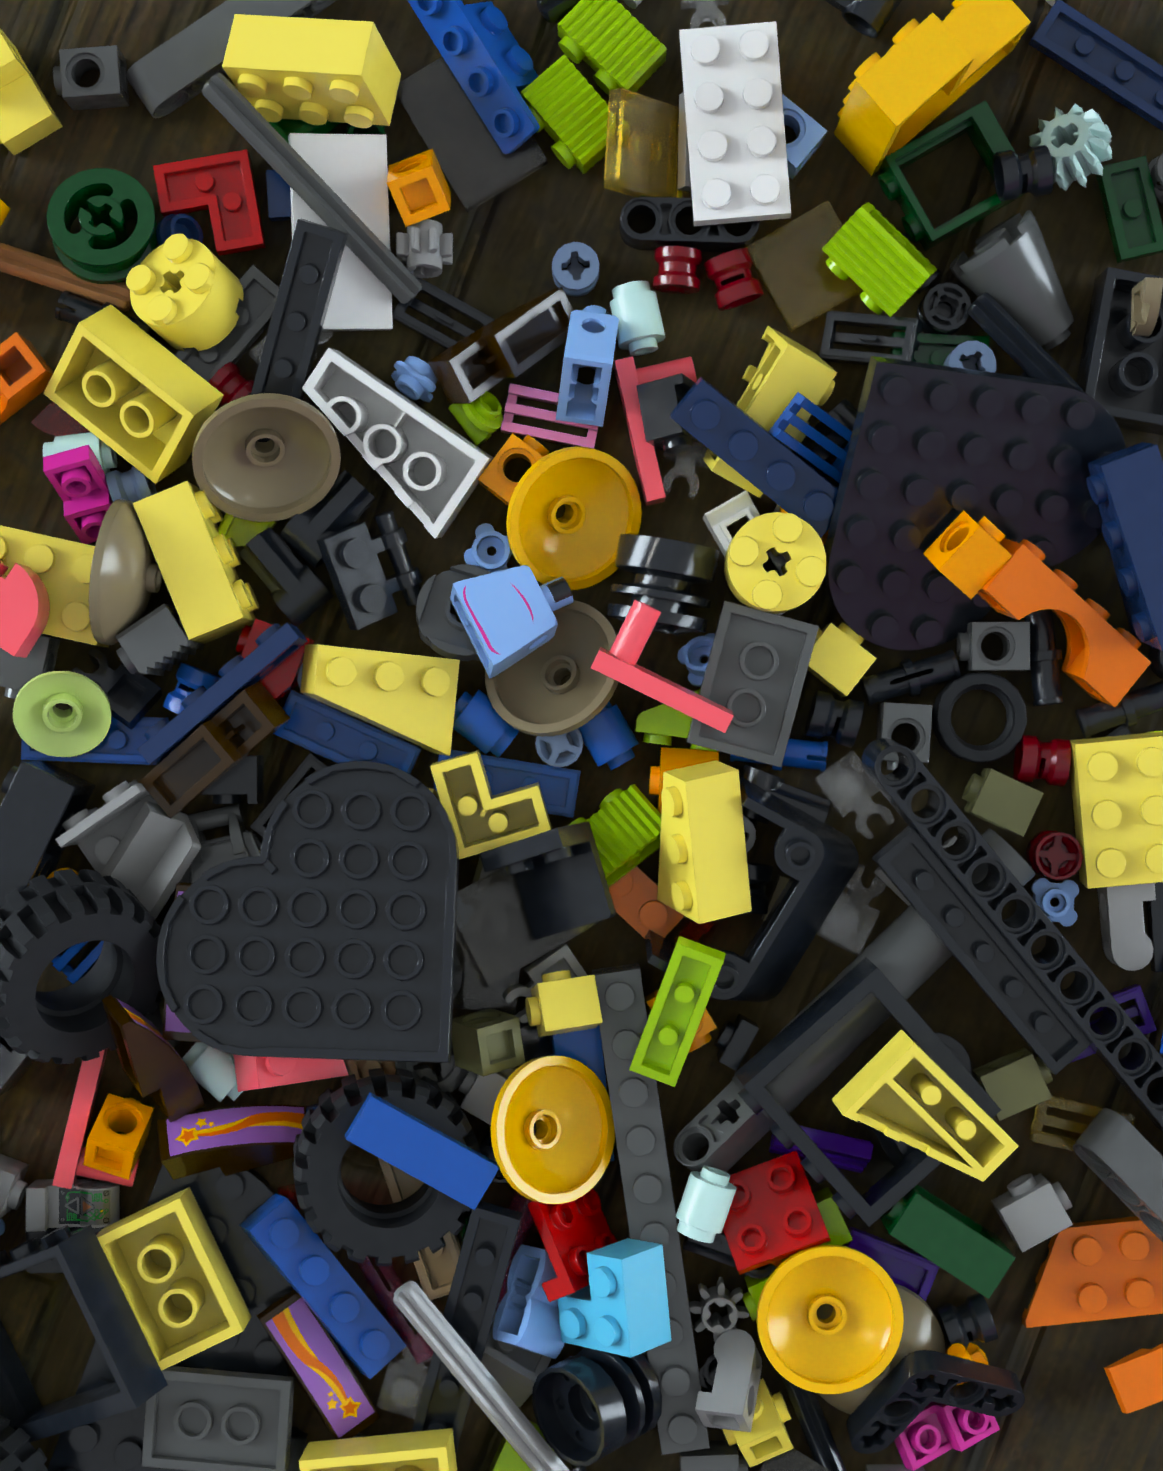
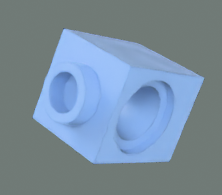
[782,94,827,180]

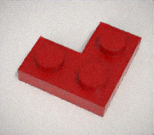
[153,149,266,256]

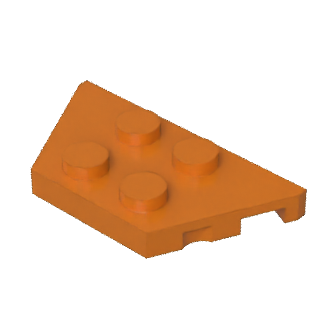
[1022,1216,1163,1328]

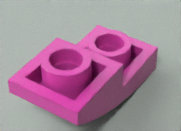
[43,445,113,544]
[894,1401,1000,1471]

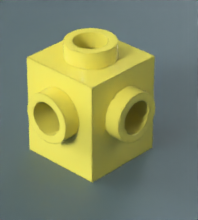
[722,1378,794,1468]

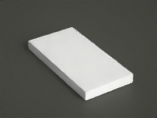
[288,133,393,331]

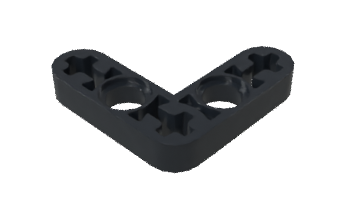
[846,1350,1025,1454]

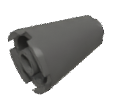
[949,210,1074,350]

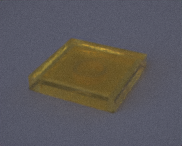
[604,88,683,198]
[745,200,863,333]

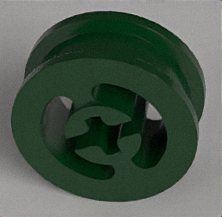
[47,168,158,284]

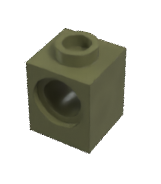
[962,768,1044,837]
[452,1008,525,1077]
[972,1047,1053,1121]

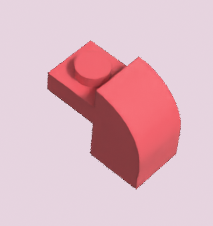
[0,561,50,658]

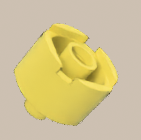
[126,233,244,351]
[724,512,826,614]

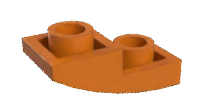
[1104,1343,1163,1414]

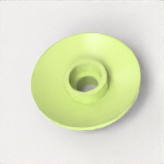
[13,671,112,757]

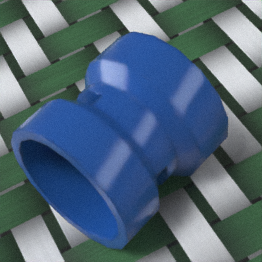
[163,662,221,714]

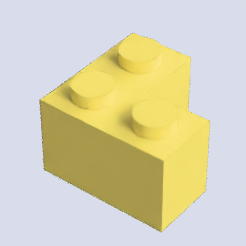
[0,28,63,156]
[430,750,552,860]

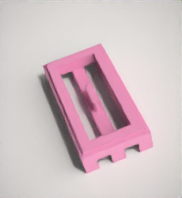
[501,383,599,448]

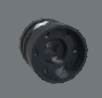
[606,534,719,635]
[532,1348,662,1466]

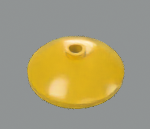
[506,446,642,590]
[491,1056,615,1204]
[756,1245,904,1394]

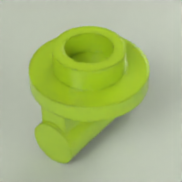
[448,392,503,447]

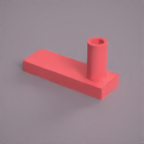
[614,356,697,506]
[591,599,734,733]
[52,1048,140,1189]

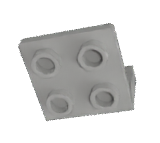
[55,780,157,874]

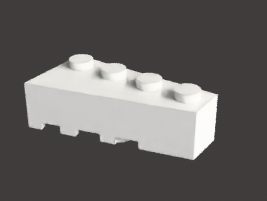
[302,348,493,539]

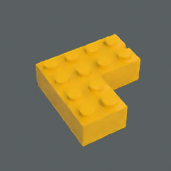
[834,0,1031,176]

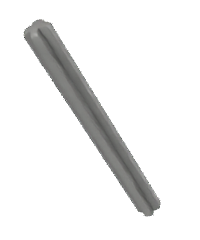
[393,1280,570,1471]

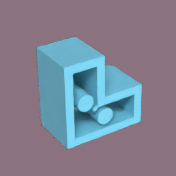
[558,1238,672,1358]

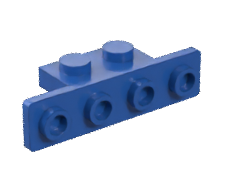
[407,0,540,155]

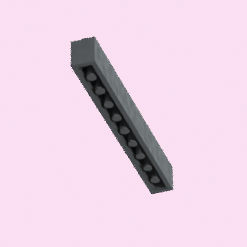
[592,963,710,1455]

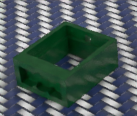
[878,100,1025,251]
[880,1184,1016,1299]

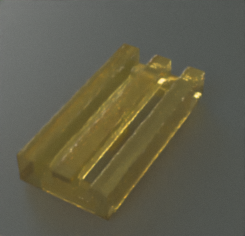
[1029,1095,1135,1151]

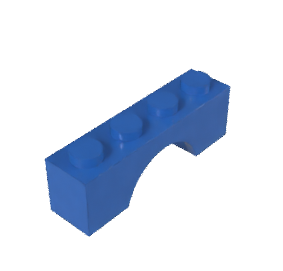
[239,1193,407,1379]

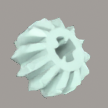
[1029,103,1112,191]

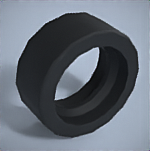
[932,672,1027,762]

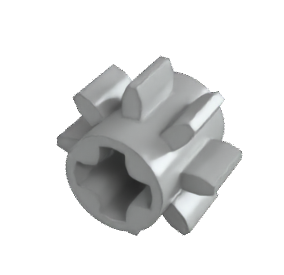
[396,219,453,278]
[689,1277,749,1342]

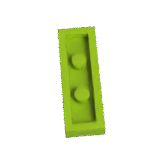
[629,936,726,1087]

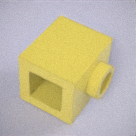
[807,622,877,697]
[525,970,603,1037]

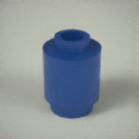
[453,689,519,758]
[578,701,639,770]

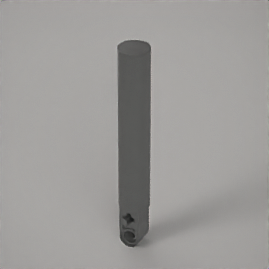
[674,828,1036,1172]

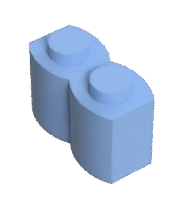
[493,1244,565,1359]

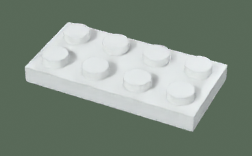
[679,21,791,226]

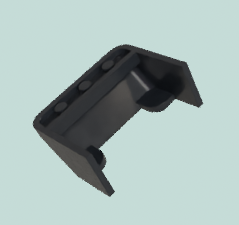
[645,777,859,1002]

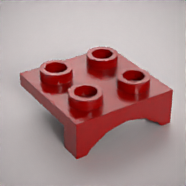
[723,1151,831,1275]
[528,1188,618,1302]

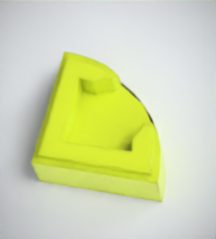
[218,513,276,548]

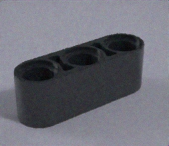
[619,196,760,252]

